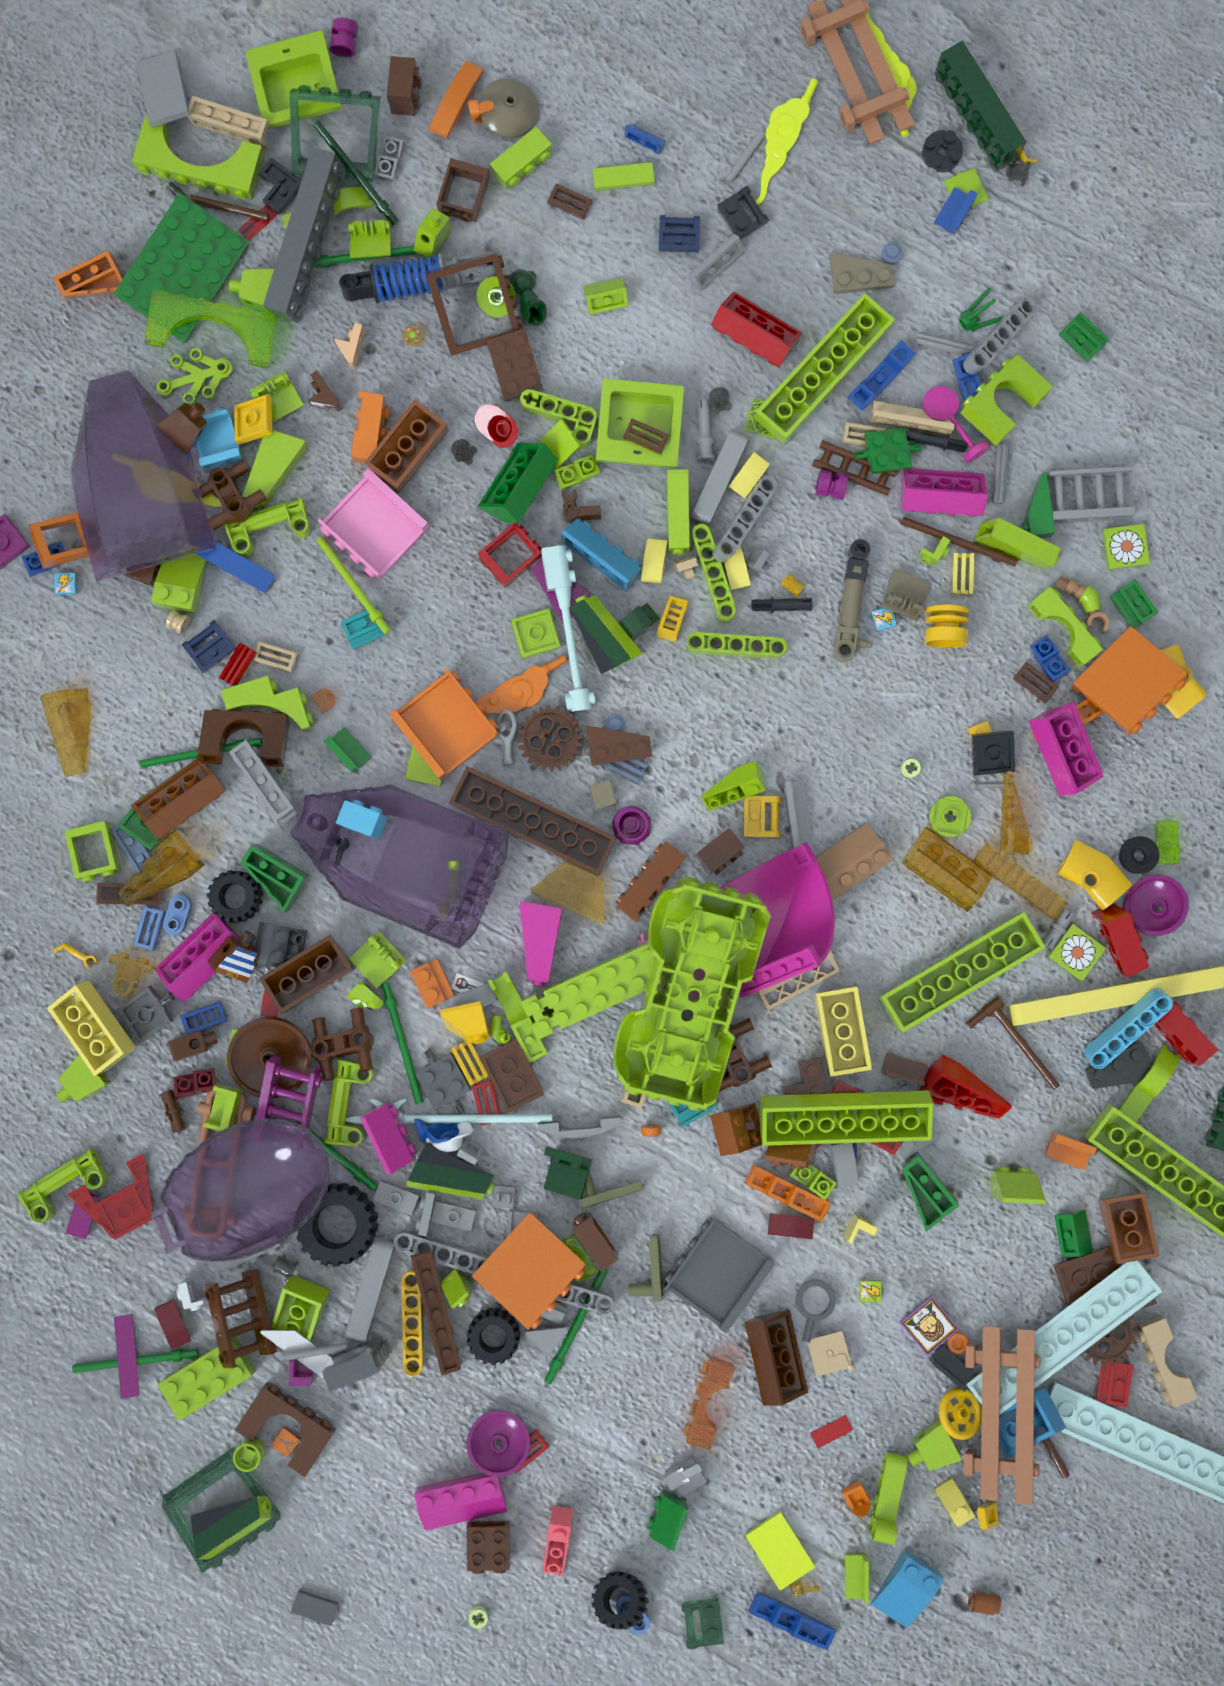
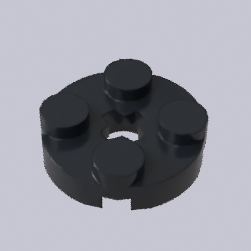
[922,130,963,173]

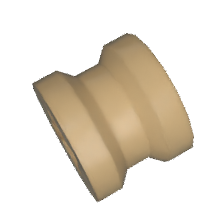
[165,609,190,635]

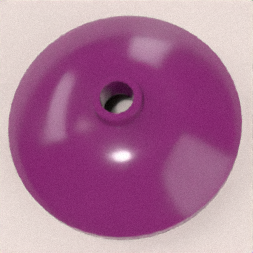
[1125,875,1189,936]
[466,1410,530,1477]

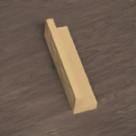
[187,96,269,148]
[870,401,954,436]
[757,950,840,1011]

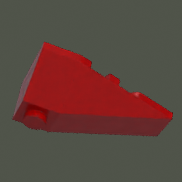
[919,1054,1012,1119]

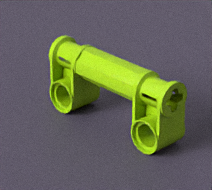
[224,497,312,558]
[324,1059,375,1146]
[18,1148,109,1223]

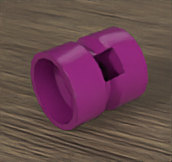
[329,17,359,57]
[815,469,849,501]

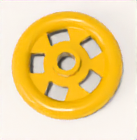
[939,1387,982,1440]

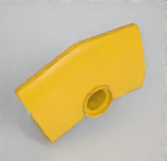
[1160,644,1208,719]
[1057,840,1132,910]

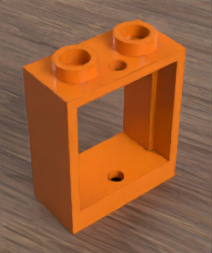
[29,512,95,569]

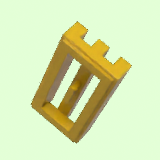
[450,1041,488,1086]

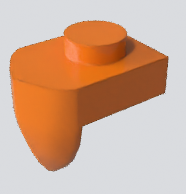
[841,1481,871,1518]

